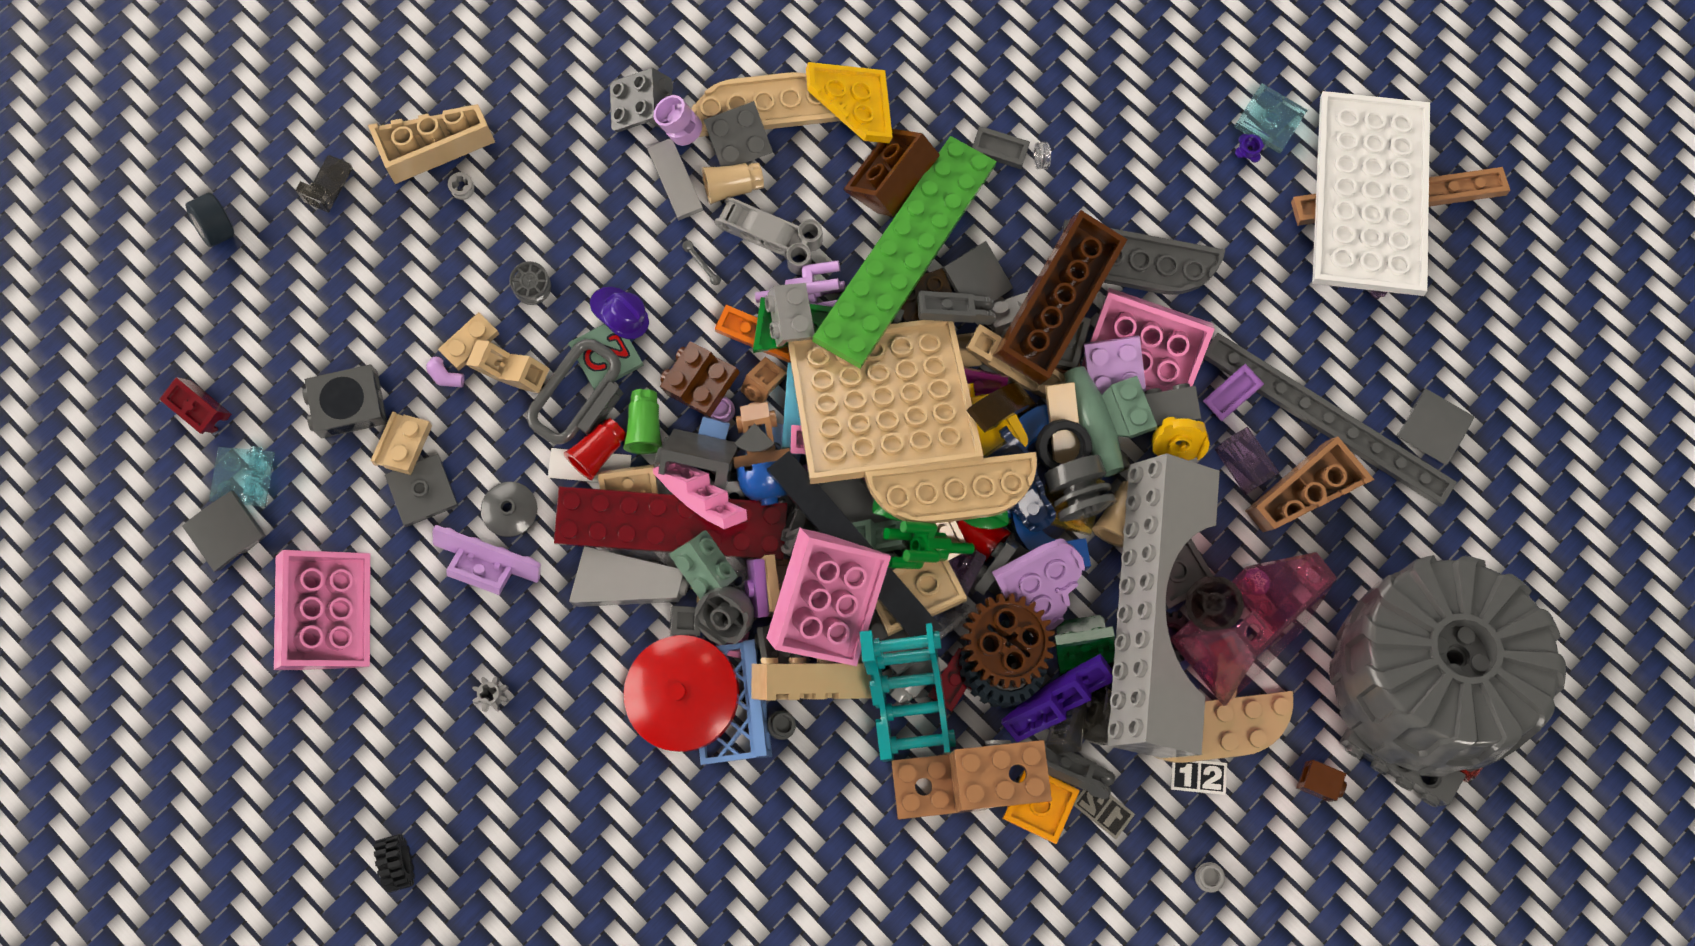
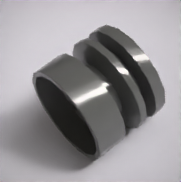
[1044,455,1117,522]

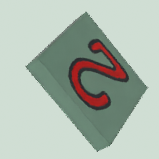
[568,324,644,390]

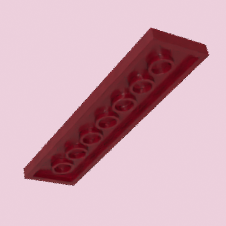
[554,486,787,561]

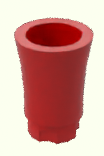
[564,418,626,480]
[956,520,1011,563]

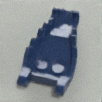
[983,426,1056,532]

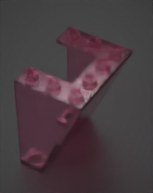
[1170,552,1337,706]

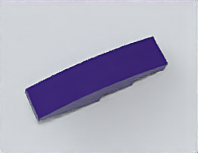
[1001,654,1113,742]

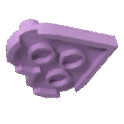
[992,539,1085,631]

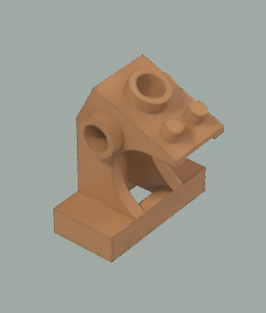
[733,402,790,470]

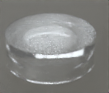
[1034,142,1051,169]

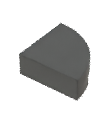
[734,423,775,452]

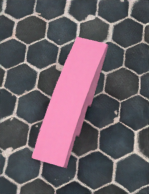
[653,462,747,529]

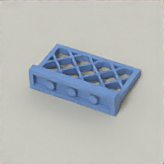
[699,639,772,765]

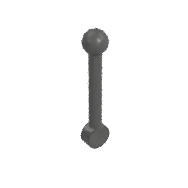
[682,240,721,285]

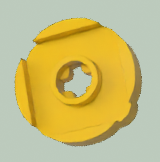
[1152,417,1210,461]

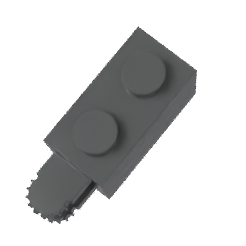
[1145,383,1202,433]

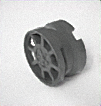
[509,261,551,305]

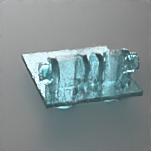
[209,446,275,507]

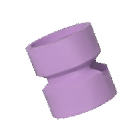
[653,95,702,146]

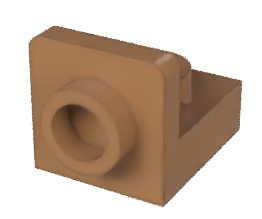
[741,357,787,403]

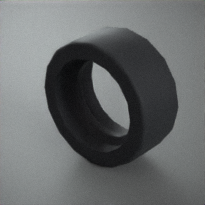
[1035,419,1092,470]

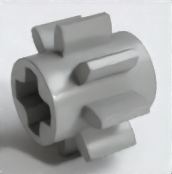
[472,676,509,712]

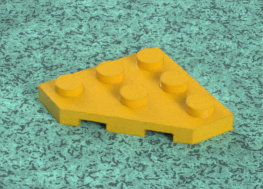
[806,62,893,143]

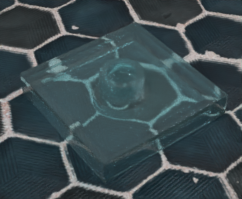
[1234,83,1308,154]

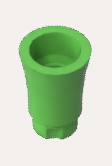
[623,389,662,454]

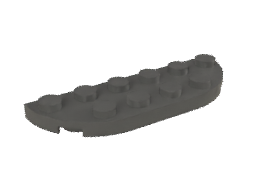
[1063,220,1225,295]

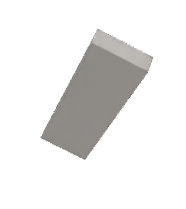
[647,138,703,221]

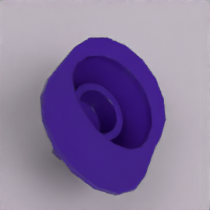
[590,287,649,339]

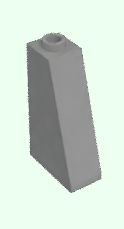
[569,546,689,607]

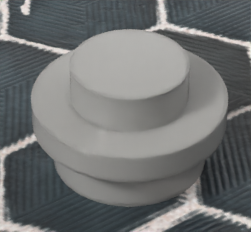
[1195,862,1225,892]

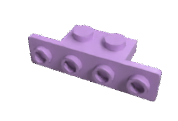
[432,525,541,595]

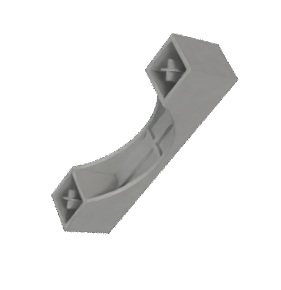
[1107,454,1220,758]

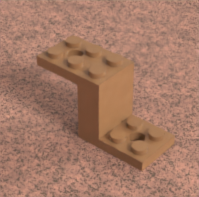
[891,740,1052,820]

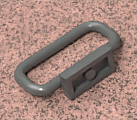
[527,339,624,444]

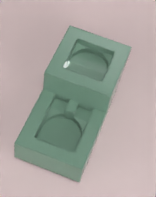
[852,519,907,552]

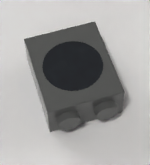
[302,364,387,439]

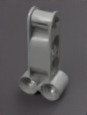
[714,197,823,275]

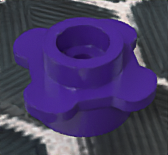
[1235,134,1265,163]

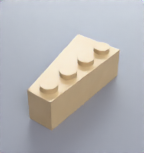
[368,104,495,184]
[751,657,872,700]

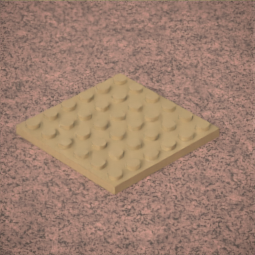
[788,320,983,484]

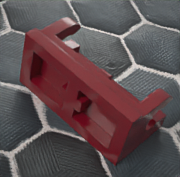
[159,377,232,434]

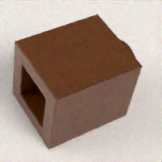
[1296,760,1347,802]

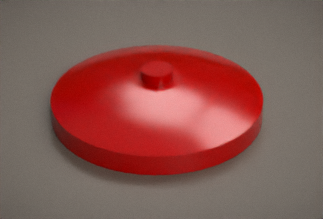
[624,635,739,752]

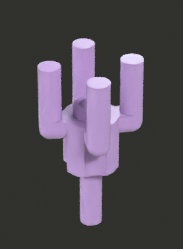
[755,260,846,307]

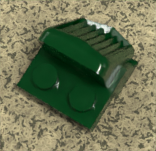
[1055,615,1115,693]

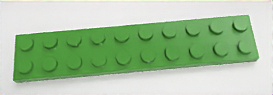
[812,136,997,369]

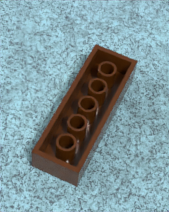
[993,210,1128,385]

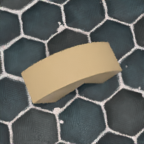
[466,340,550,393]

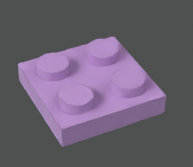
[1083,335,1146,394]

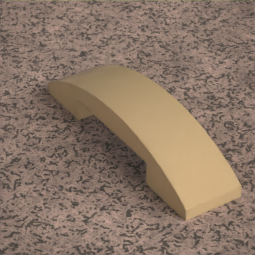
[966,324,1065,399]

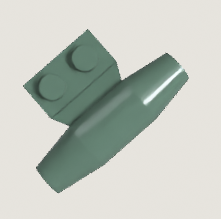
[1064,366,1157,477]

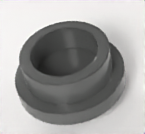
[767,711,796,740]

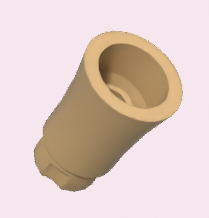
[702,163,764,205]
[1092,480,1128,547]

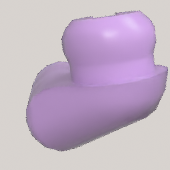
[426,357,464,387]

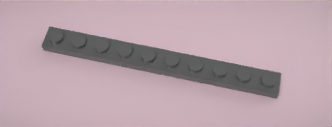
[1203,333,1457,507]

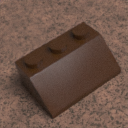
[844,129,940,217]

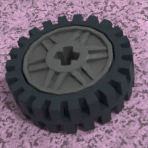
[959,619,1047,708]

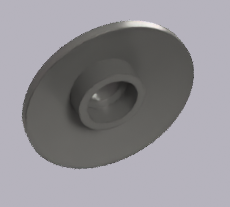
[481,482,538,537]

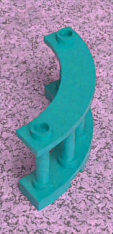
[860,623,956,762]

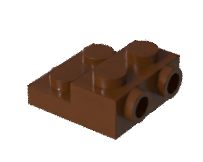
[660,341,740,418]

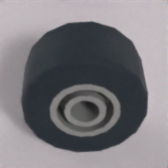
[185,193,234,247]

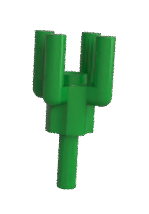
[883,521,975,569]

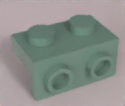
[669,530,738,599]

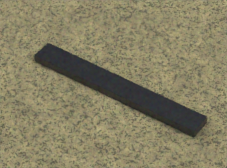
[767,451,942,637]

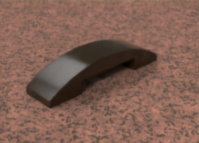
[966,382,1037,433]

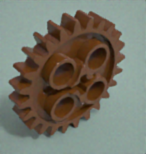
[960,593,1056,689]

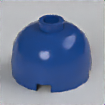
[736,461,787,506]

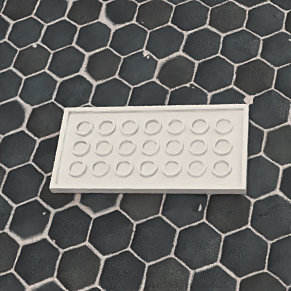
[1312,91,1430,296]

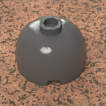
[695,586,754,645]

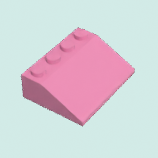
[1081,288,1215,391]
[767,528,891,666]
[274,550,370,670]

